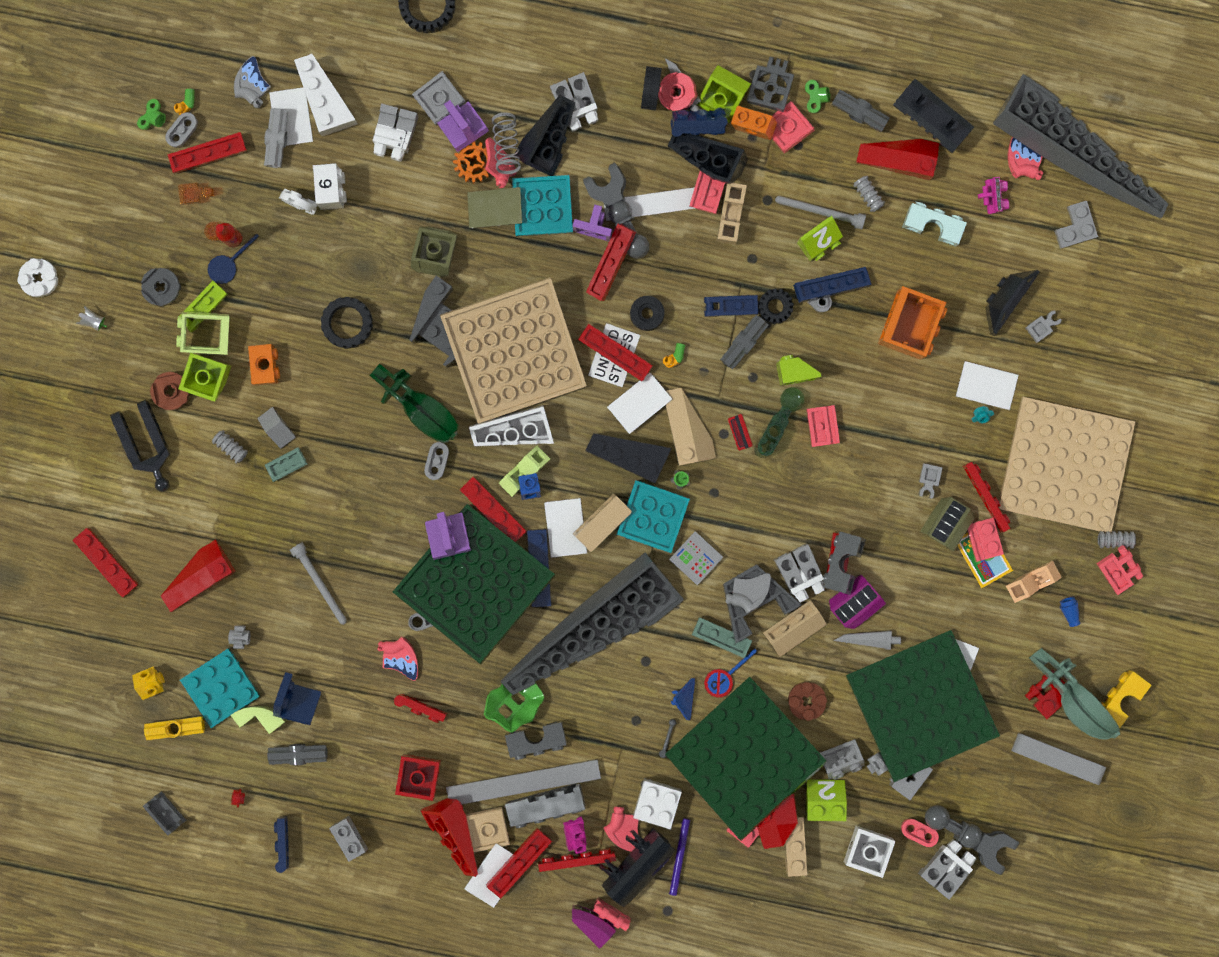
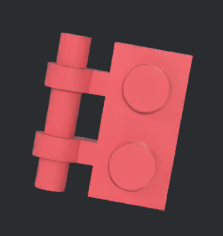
[1096,545,1143,595]
[593,898,631,931]

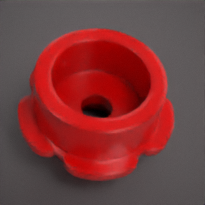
[231,789,245,808]

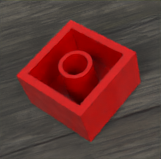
[395,754,441,801]

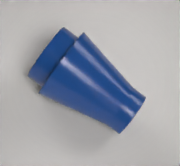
[1059,597,1081,627]

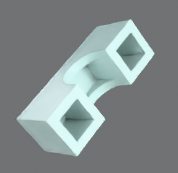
[902,202,967,247]

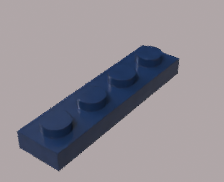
[793,267,871,303]
[527,529,551,607]

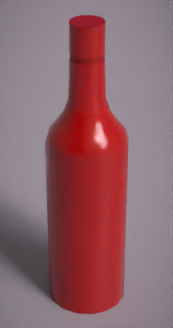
[215,222,243,248]

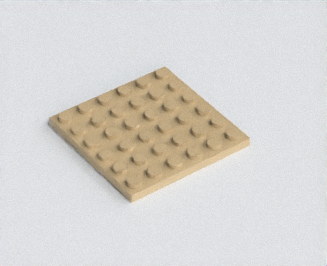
[440,277,587,424]
[999,397,1135,533]

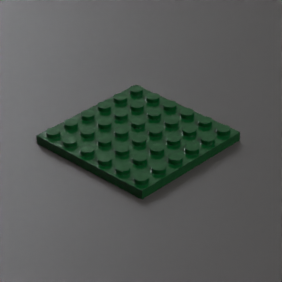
[392,504,556,665]
[846,630,1000,783]
[665,677,827,841]

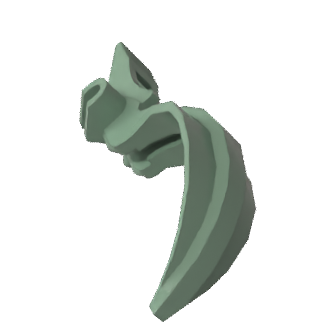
[1029,648,1120,739]

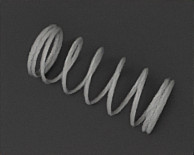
[492,112,521,174]

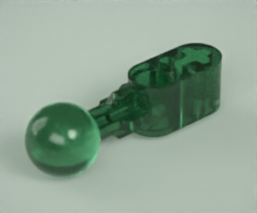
[754,387,805,458]

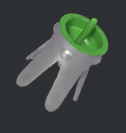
[76,306,107,331]
[670,470,690,490]

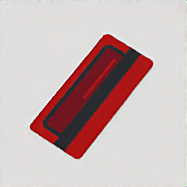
[728,414,752,451]

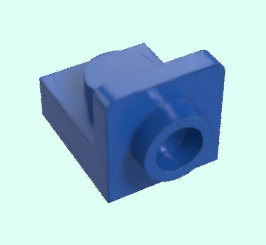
[518,473,541,500]

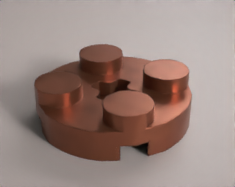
[150,372,190,410]
[788,682,827,721]

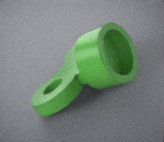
[805,80,830,113]
[137,99,166,130]

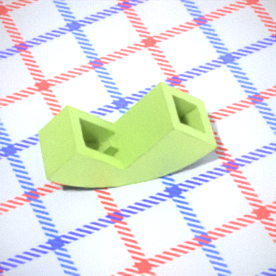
[499,446,550,497]
[230,706,287,734]

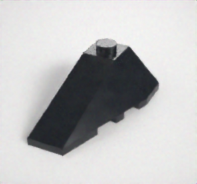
[514,94,576,176]

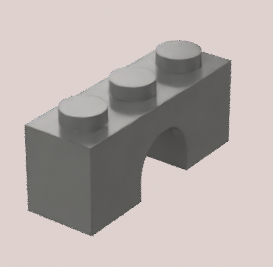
[823,532,866,595]
[505,721,567,760]

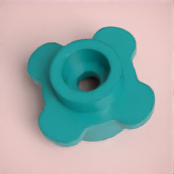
[971,406,994,424]

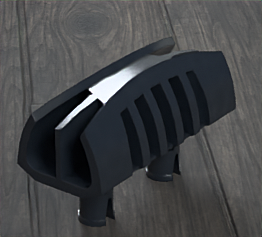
[893,79,974,154]
[599,827,676,907]

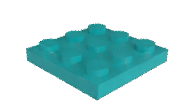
[512,175,573,237]
[617,480,690,553]
[180,648,260,728]

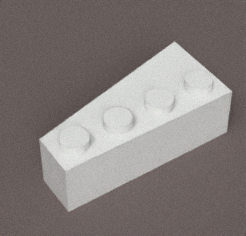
[294,54,358,136]
[469,405,554,446]

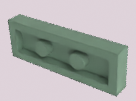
[691,617,752,658]

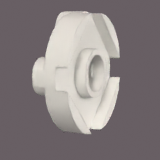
[279,189,317,215]
[17,258,58,297]

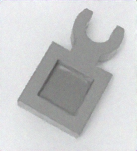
[1025,311,1062,343]
[919,463,942,499]

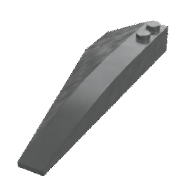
[993,74,1168,219]
[501,552,684,695]

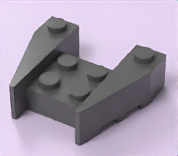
[410,276,456,368]

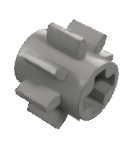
[228,626,250,649]
[867,752,887,776]

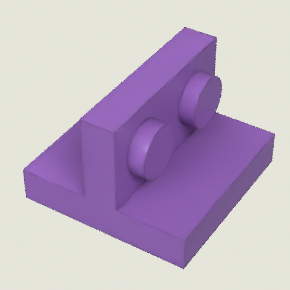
[437,100,489,152]
[572,205,612,242]
[425,512,471,560]

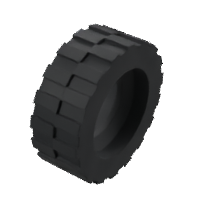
[641,66,662,111]

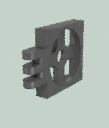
[747,56,794,112]

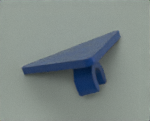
[671,678,695,720]

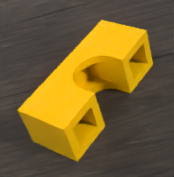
[1101,670,1152,728]

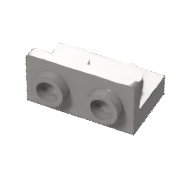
[820,740,865,779]

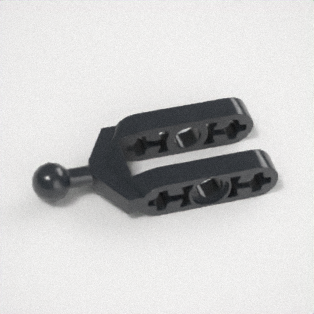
[110,399,171,492]

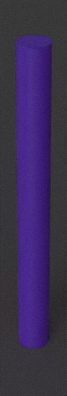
[669,818,690,896]

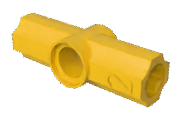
[144,716,205,740]

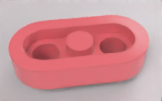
[901,818,939,847]

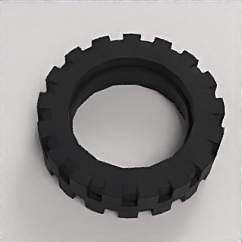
[321,297,373,349]

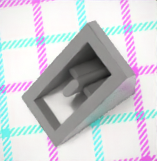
[257,407,296,449]

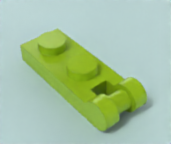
[177,281,228,333]

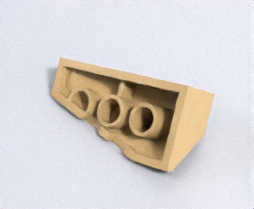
[666,388,716,466]

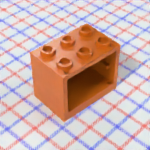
[878,286,947,360]

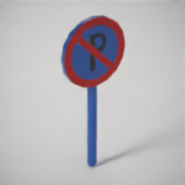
[704,649,757,698]

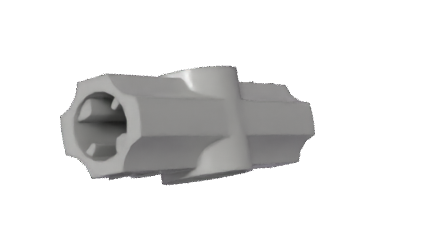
[264,108,288,168]

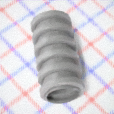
[853,176,885,212]
[212,430,248,464]
[1098,531,1136,549]

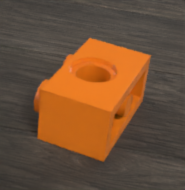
[731,106,777,140]
[248,344,280,386]

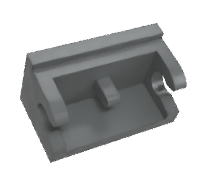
[143,791,186,835]

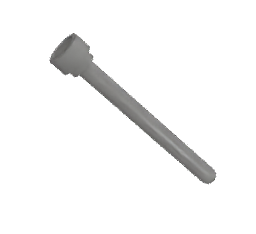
[775,196,866,230]
[289,542,347,625]

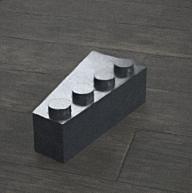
[585,433,671,484]

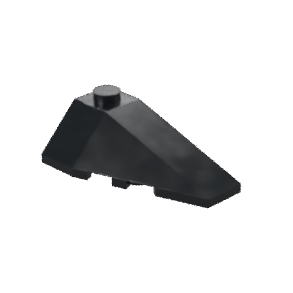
[668,133,748,184]

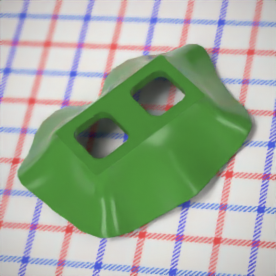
[484,682,544,732]

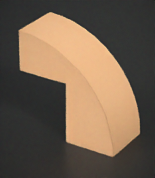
[1006,561,1062,603]

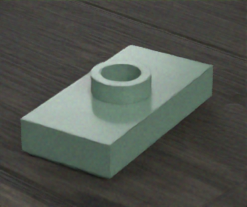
[265,447,308,482]

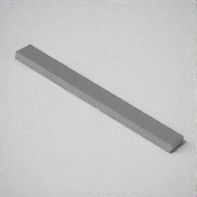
[446,759,601,804]

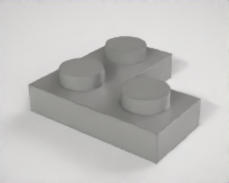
[1055,201,1098,249]

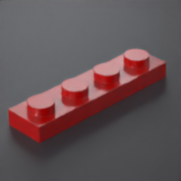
[167,132,247,174]
[586,223,636,301]
[578,324,653,382]
[962,462,1010,532]
[460,477,527,542]
[73,528,138,598]
[486,828,552,899]
[538,848,616,872]

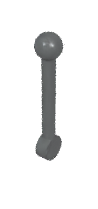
[659,719,676,758]

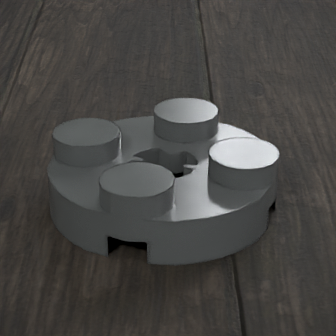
[141,268,181,307]

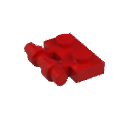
[1024,669,1065,719]

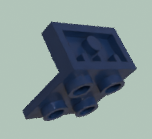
[273,672,321,725]

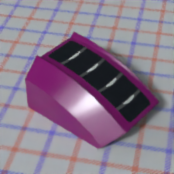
[829,574,886,629]
[572,905,616,949]

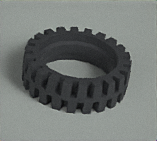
[398,0,456,33]

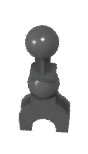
[583,162,650,259]
[925,805,1020,875]

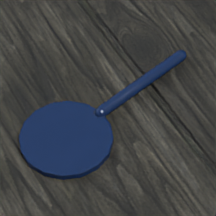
[207,234,259,284]

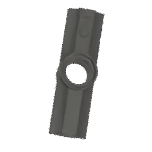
[831,90,890,133]
[720,315,768,370]
[267,744,328,765]

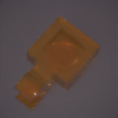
[178,183,214,205]

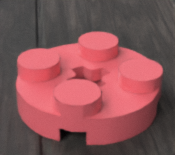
[658,72,697,111]

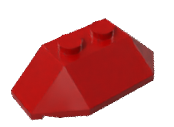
[757,793,798,849]

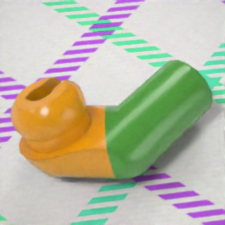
[174,89,195,115]
[663,343,685,368]

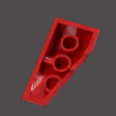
[856,139,939,180]
[161,539,236,612]

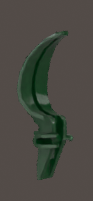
[369,363,459,443]

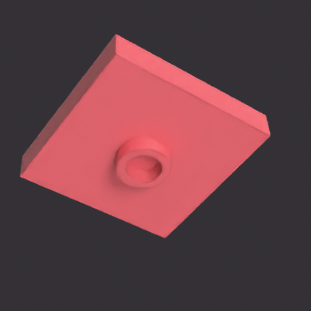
[772,101,815,154]

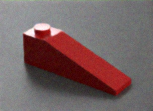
[420,798,478,877]

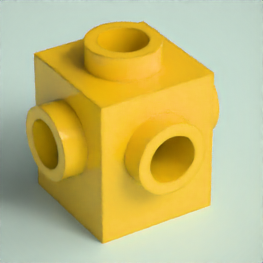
[132,666,165,700]

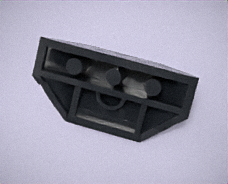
[985,270,1040,336]

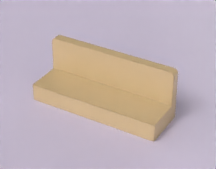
[572,494,631,552]
[763,600,826,657]

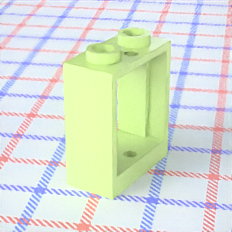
[176,312,229,355]

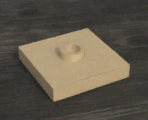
[466,807,510,852]

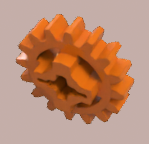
[453,141,489,184]

